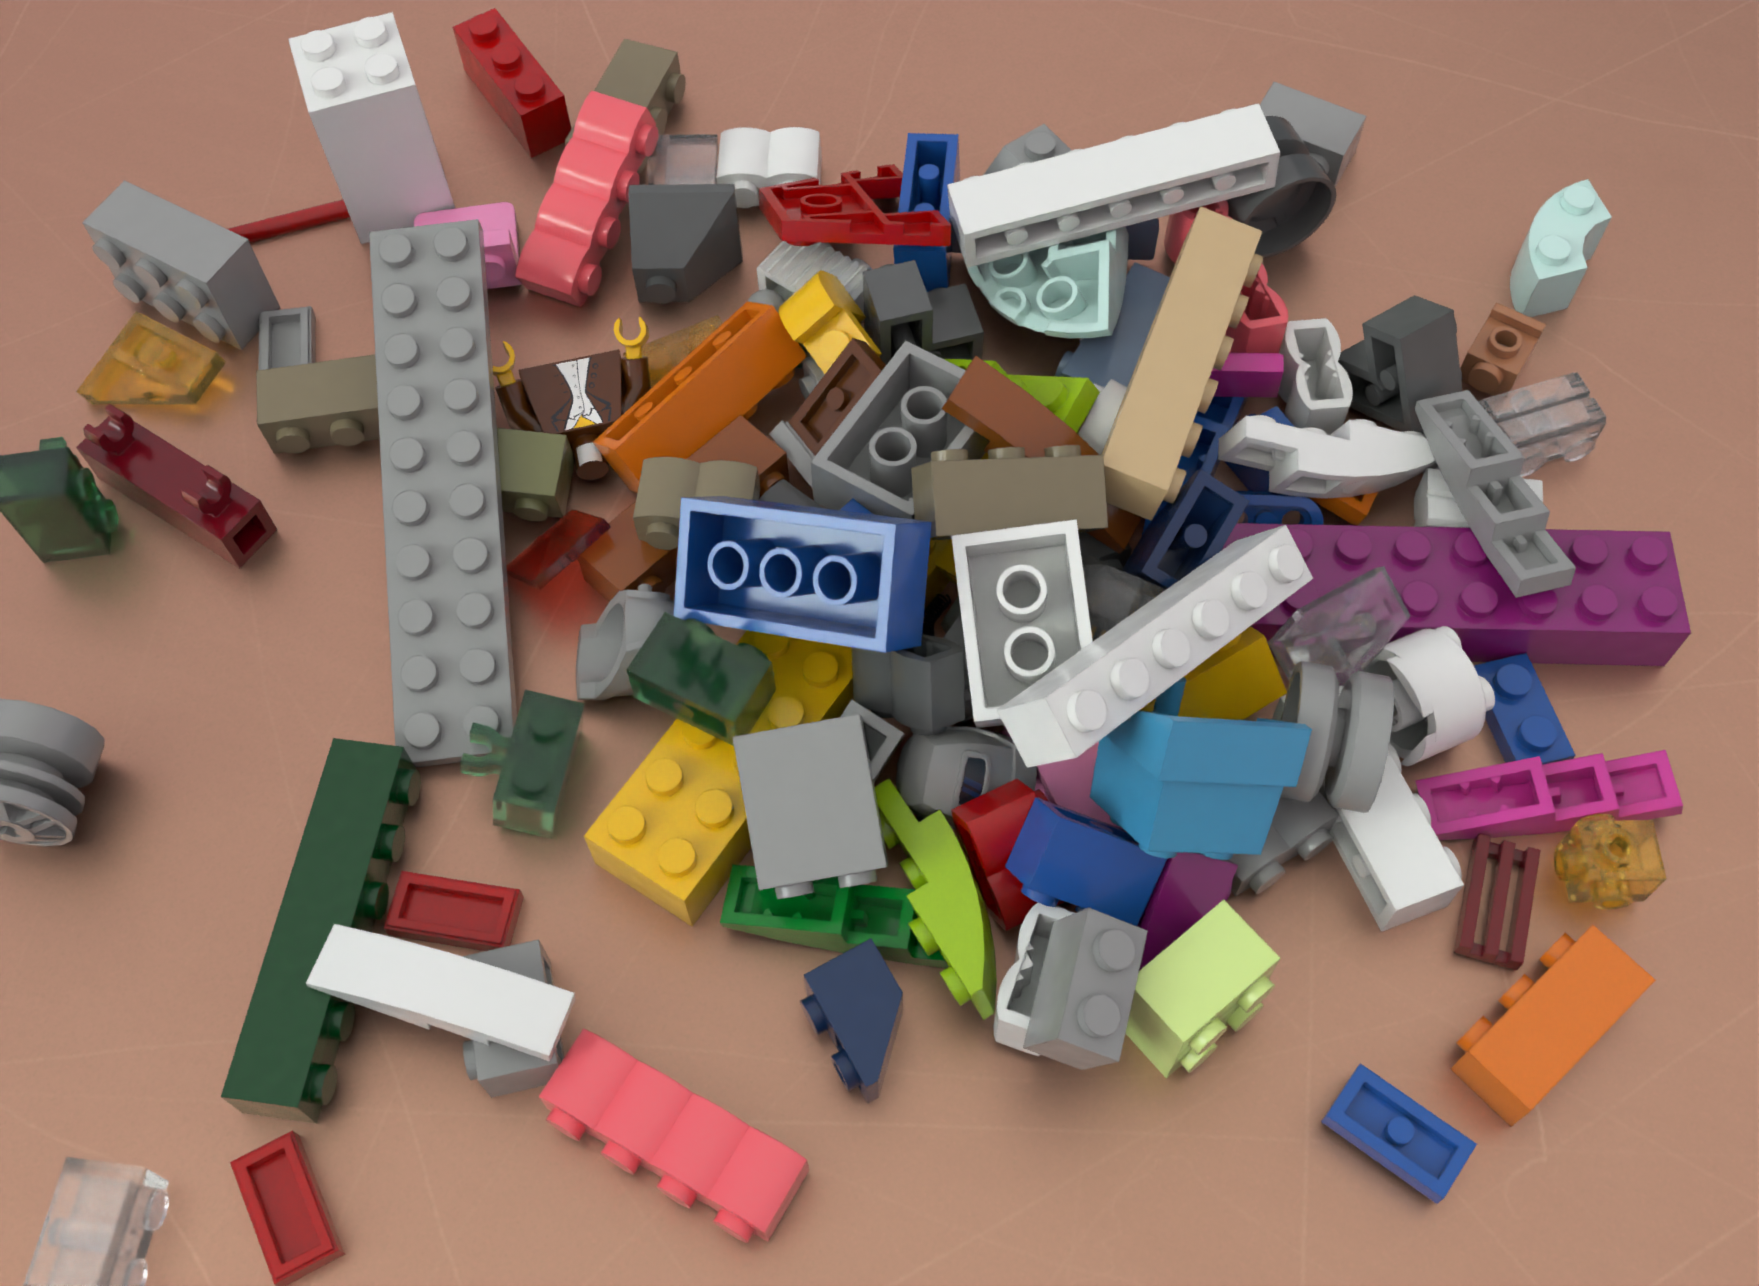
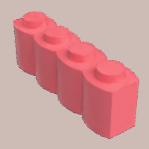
[515,91,658,307]
[1164,200,1288,353]
[538,1028,809,1243]

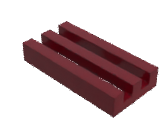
[1454,833,1541,970]

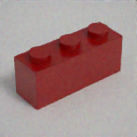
[452,8,572,158]

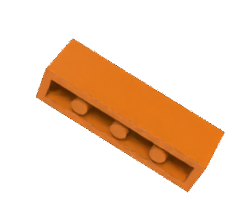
[593,301,807,493]

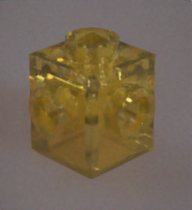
[1554,814,1667,910]

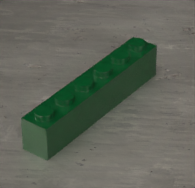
[221,738,421,1124]

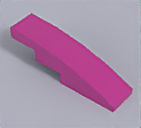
[1415,750,1683,840]

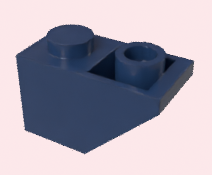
[800,938,903,1104]

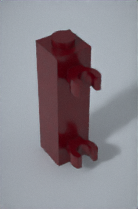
[76,404,277,569]

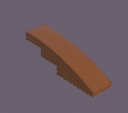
[941,356,1142,554]

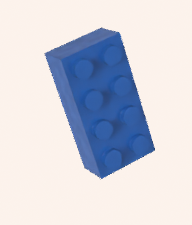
[673,496,932,653]

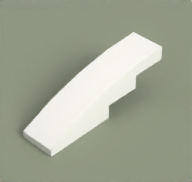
[306,924,575,1062]

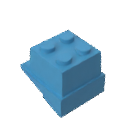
[1090,677,1312,860]

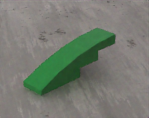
[720,864,949,968]

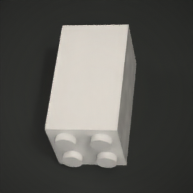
[288,12,455,244]

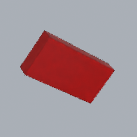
[383,871,524,951]
[230,1130,345,1286]

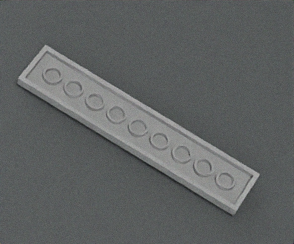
[369,219,520,768]

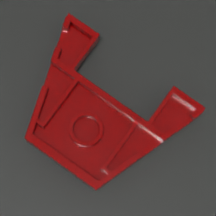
[759,164,951,246]

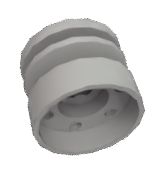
[0,699,105,847]

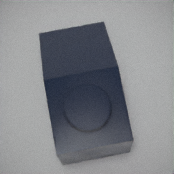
[1120,469,1250,597]

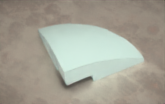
[967,227,1129,339]

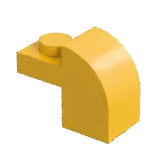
[778,270,882,374]

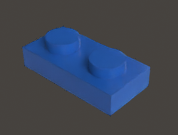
[1473,653,1576,765]
[1321,1063,1477,1204]

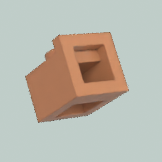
[1460,302,1546,401]

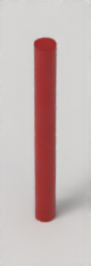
[228,199,350,243]

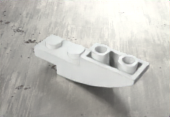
[1218,415,1436,498]

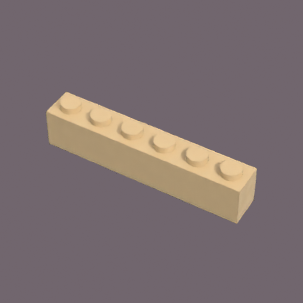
[1101,206,1263,521]

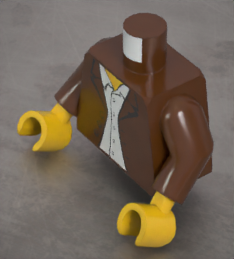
[493,317,651,480]

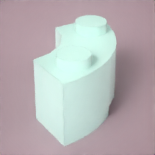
[1510,179,1612,317]

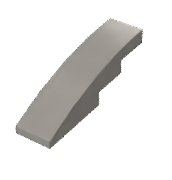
[1415,390,1576,598]

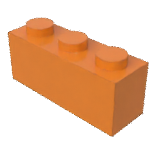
[1450,924,1656,1127]

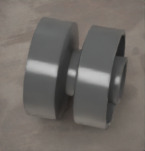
[1227,116,1336,258]

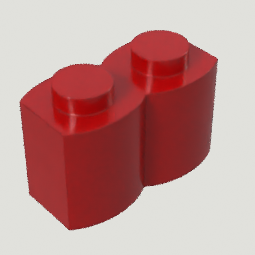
[951,778,1065,931]

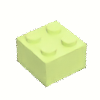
[1125,900,1281,1078]

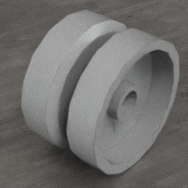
[1280,661,1394,813]

